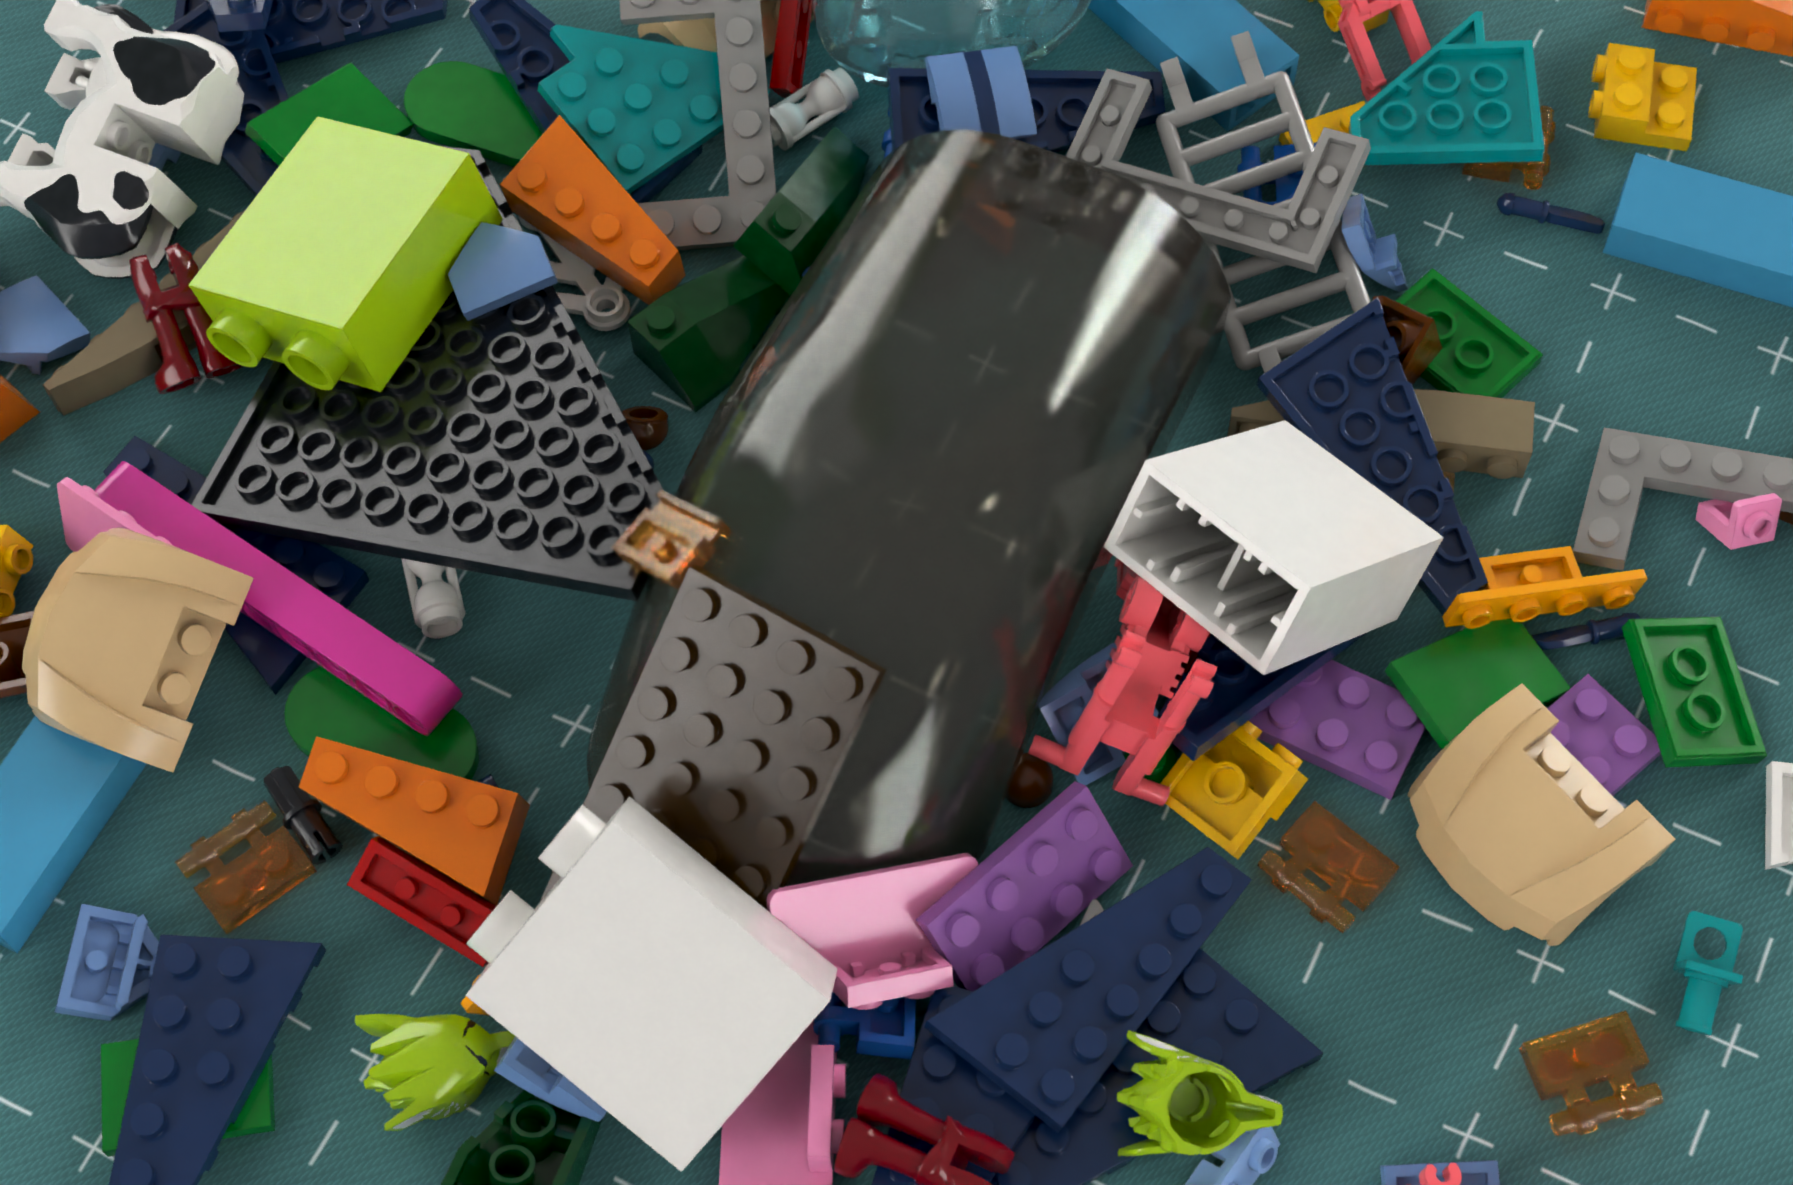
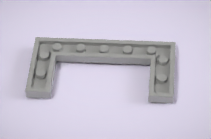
[619,0,776,250]
[1051,68,1371,273]
[1573,427,1793,571]

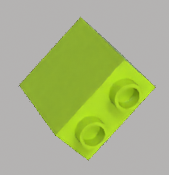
[189,116,503,392]

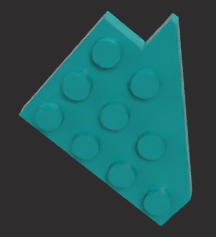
[1349,11,1545,165]
[537,24,770,194]

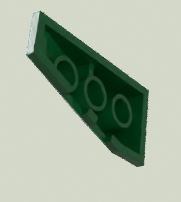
[733,126,869,298]
[627,255,792,412]
[441,1090,602,1185]

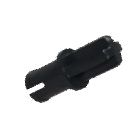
[264,766,343,865]

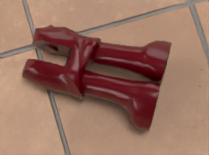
[129,243,244,394]
[834,1073,1015,1185]

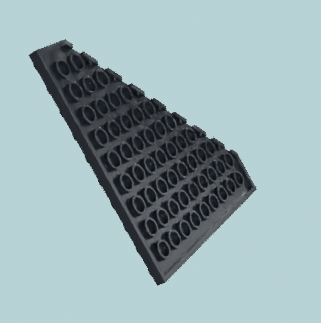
[191,146,677,602]

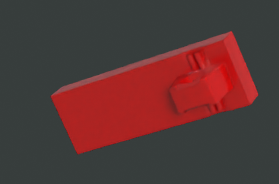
[769,0,813,99]
[347,836,496,967]

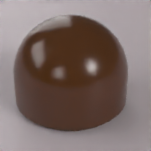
[622,406,668,450]
[1001,752,1053,808]

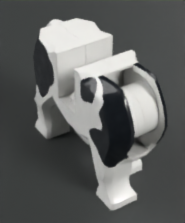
[0,0,244,279]

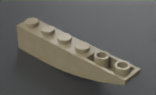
[43,208,247,415]
[1227,389,1535,479]

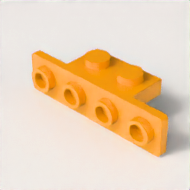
[1442,546,1648,629]

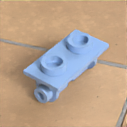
[1184,1126,1281,1185]

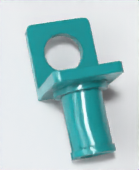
[1673,911,1743,1036]

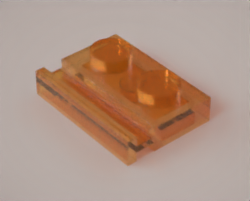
[611,490,732,590]

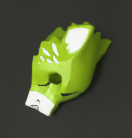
[354,1014,515,1131]
[1116,1030,1283,1156]

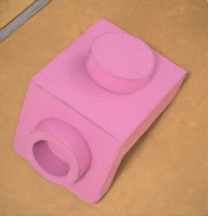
[1695,493,1782,550]

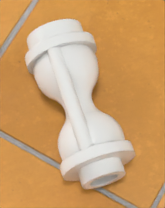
[769,67,859,150]
[401,558,465,638]

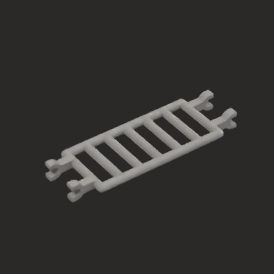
[1156,31,1371,373]

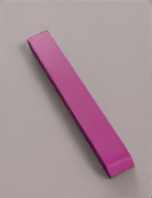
[94,461,462,736]

